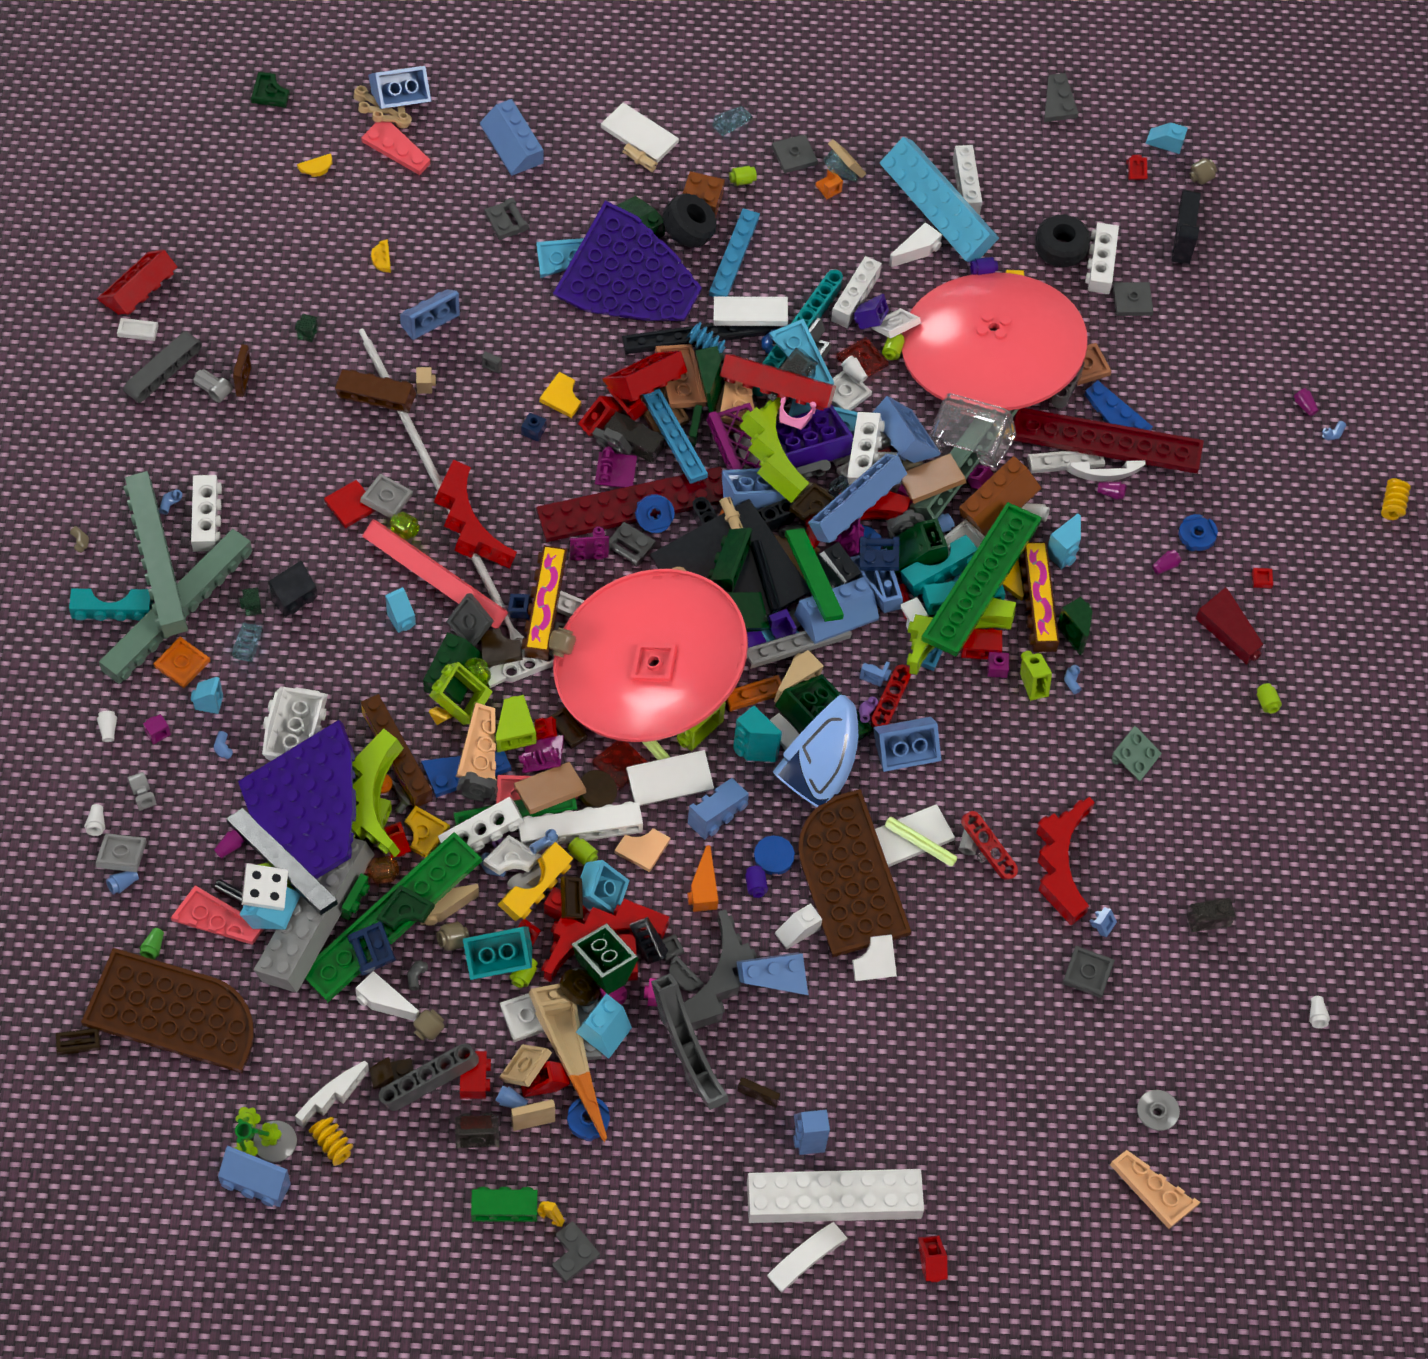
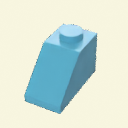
[1146,123,1188,154]
[385,587,416,633]
[191,677,223,714]

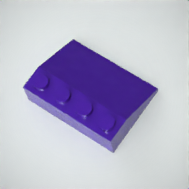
[776,405,853,468]

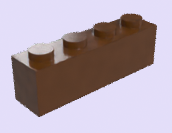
[335,369,416,413]

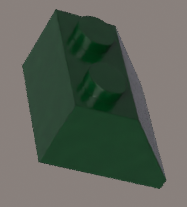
[1057,597,1093,655]

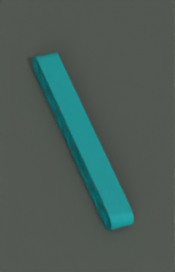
[753,269,843,396]

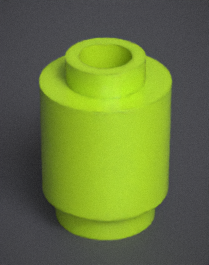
[729,166,757,186]
[882,334,905,360]
[1256,683,1282,714]
[567,837,598,865]
[510,958,538,988]

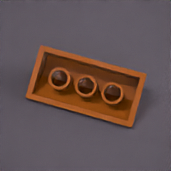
[959,456,1041,536]

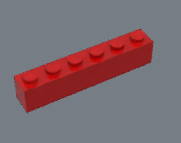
[720,354,836,411]

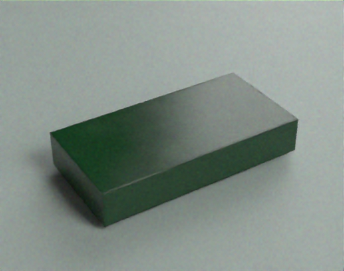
[689,405,702,447]

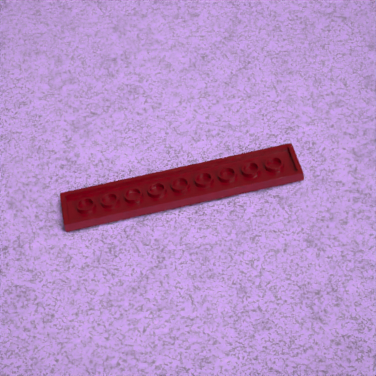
[1011,408,1204,474]
[536,466,724,542]

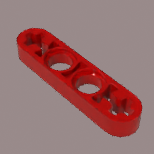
[871,664,911,727]
[961,811,1018,880]

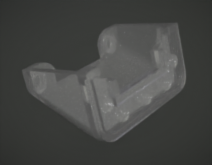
[929,393,1016,468]

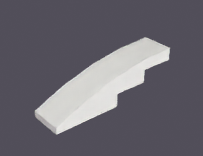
[295,1061,369,1128]

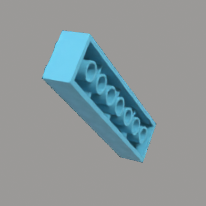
[880,137,999,262]

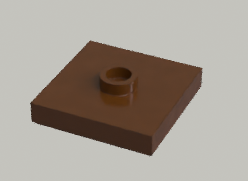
[233,344,252,397]

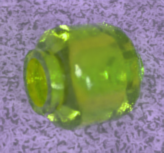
[390,512,420,540]
[464,658,491,685]

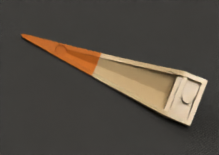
[529,984,607,1142]

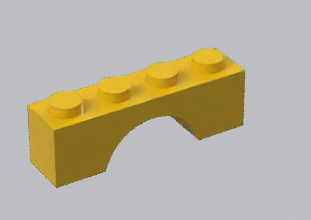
[497,842,573,921]

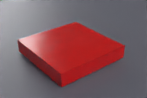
[324,479,376,529]

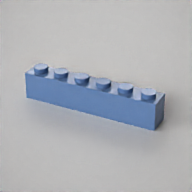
[808,454,907,543]

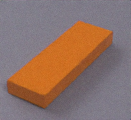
[726,675,782,712]

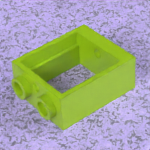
[429,662,493,725]
[677,702,726,752]

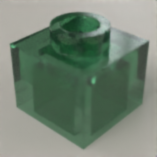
[295,314,318,342]
[239,587,262,616]

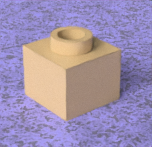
[416,367,436,394]

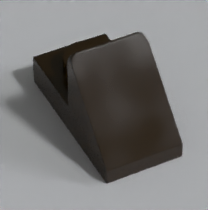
[369,1057,414,1089]

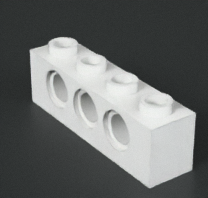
[953,145,982,216]
[1085,222,1119,294]
[831,256,882,328]
[847,412,885,486]
[191,475,222,552]
[438,797,524,851]

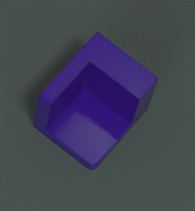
[768,609,797,640]

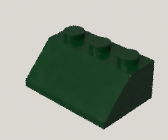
[708,527,752,592]
[423,632,482,705]
[572,923,638,995]

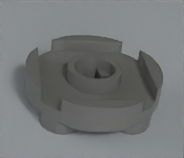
[887,509,925,539]
[457,772,498,802]

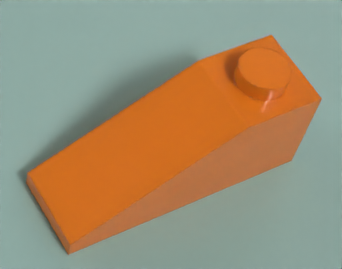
[687,845,718,912]

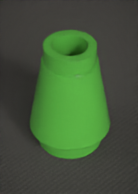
[140,928,164,960]

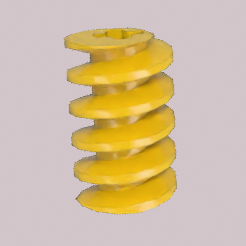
[1381,478,1411,520]
[309,1117,353,1166]

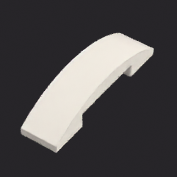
[1067,461,1145,481]
[767,1222,848,1293]

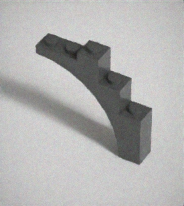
[684,909,757,1030]
[651,973,729,1110]

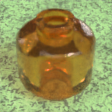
[367,856,399,884]

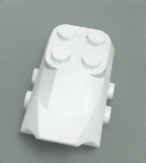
[262,686,328,761]

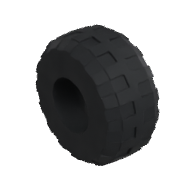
[663,194,717,248]
[1035,214,1090,268]

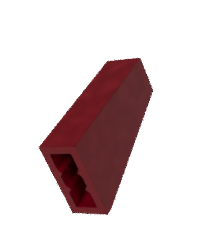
[1196,587,1263,665]

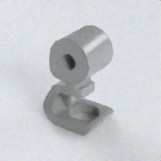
[127,772,157,811]

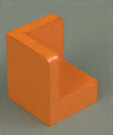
[815,167,843,199]

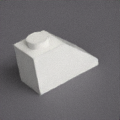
[775,903,822,950]

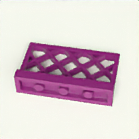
[706,403,761,470]

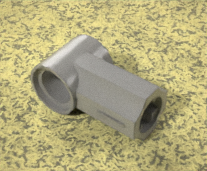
[193,369,233,403]
[958,813,985,855]
[507,864,541,889]

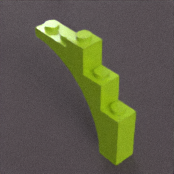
[739,397,809,503]
[907,598,1016,675]
[351,729,404,857]

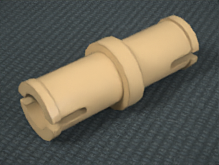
[622,143,658,172]
[719,497,743,529]

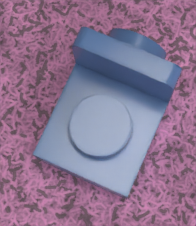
[859,661,892,687]

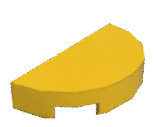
[297,153,333,177]
[371,239,391,273]
[537,1201,565,1227]

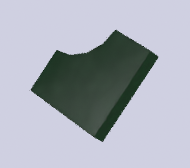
[251,72,290,108]
[377,885,435,930]

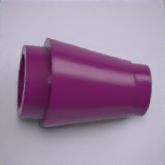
[1293,388,1319,417]
[1098,482,1127,500]
[1152,549,1182,575]
[214,829,244,859]

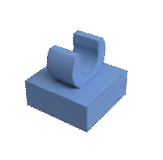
[1089,907,1117,937]

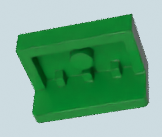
[340,873,370,920]

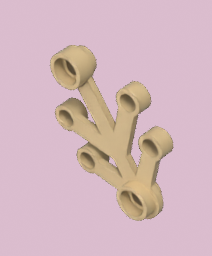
[354,85,412,128]

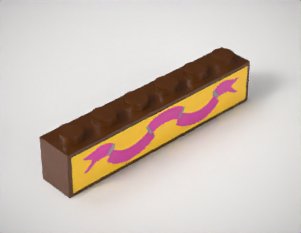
[1019,542,1059,652]
[521,545,567,661]
[360,694,433,807]

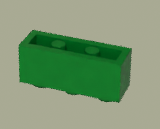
[471,1187,538,1222]

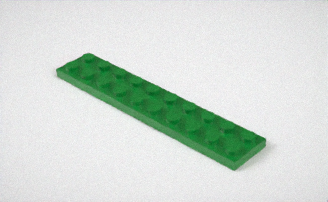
[921,502,1042,657]
[305,832,483,1002]

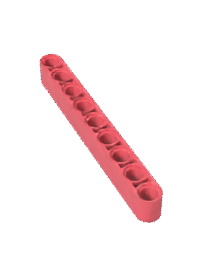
[362,519,508,629]

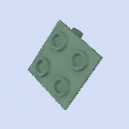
[1112,726,1162,781]

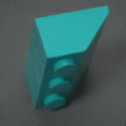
[733,706,782,762]
[463,927,532,980]

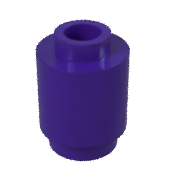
[970,257,998,275]
[745,866,768,898]

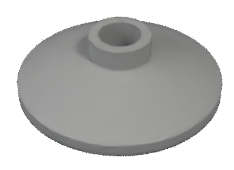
[1137,1090,1180,1131]
[253,1121,297,1162]

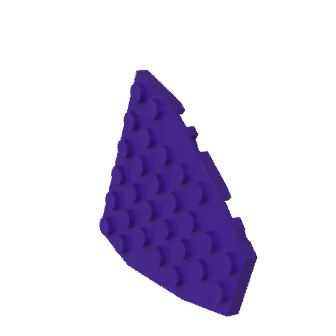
[553,200,702,321]
[238,720,356,879]

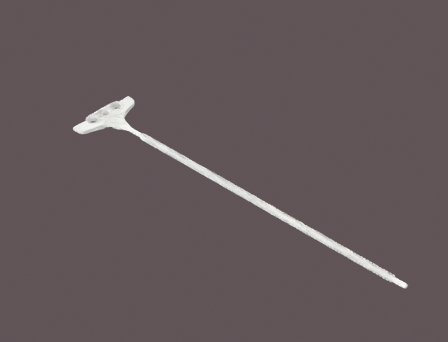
[359,329,554,688]

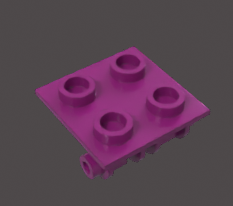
[595,446,637,488]
[831,519,864,557]
[570,527,609,561]
[519,735,564,773]

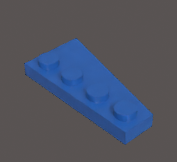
[1084,381,1153,431]
[421,751,511,798]

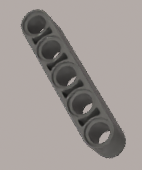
[123,331,202,403]
[379,1044,479,1111]

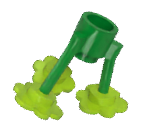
[234,1107,282,1156]

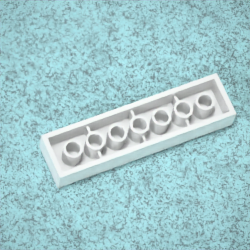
[747,1169,924,1223]

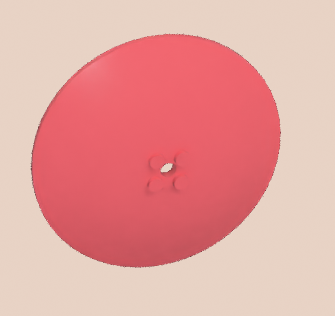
[902,272,1087,412]
[553,569,748,742]

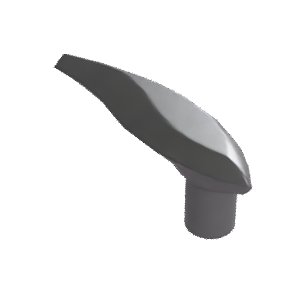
[392,780,410,814]

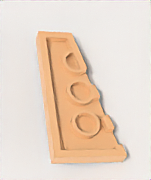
[720,381,754,425]
[456,703,496,780]
[1110,1150,1201,1229]

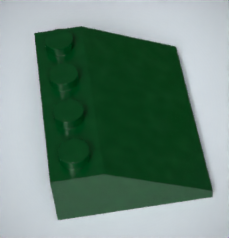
[775,674,874,741]

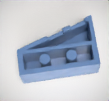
[850,548,903,613]
[688,778,749,840]
[737,953,808,995]
[793,1110,830,1155]

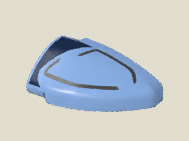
[773,695,858,807]

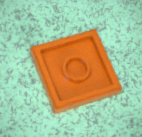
[153,637,211,688]

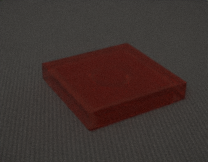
[836,337,889,377]
[592,740,648,790]

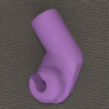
[859,697,878,723]

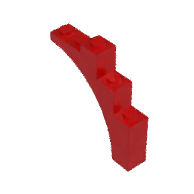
[434,459,517,569]
[805,491,911,549]
[1036,797,1095,926]
[542,899,670,982]

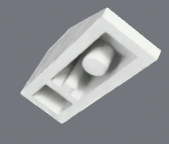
[889,222,942,267]
[355,971,419,1021]

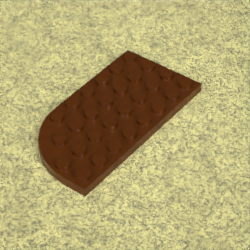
[799,789,912,958]
[81,948,254,1073]

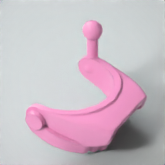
[779,397,816,430]

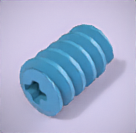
[685,322,726,353]

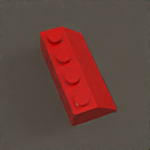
[97,250,177,315]
[602,351,688,401]

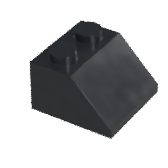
[817,542,861,589]
[269,561,318,617]

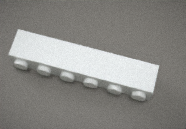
[518,802,643,847]

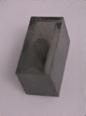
[1186,898,1236,932]

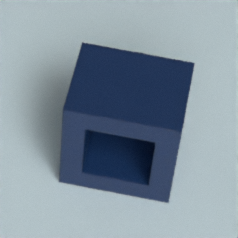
[521,412,547,442]
[508,594,533,619]

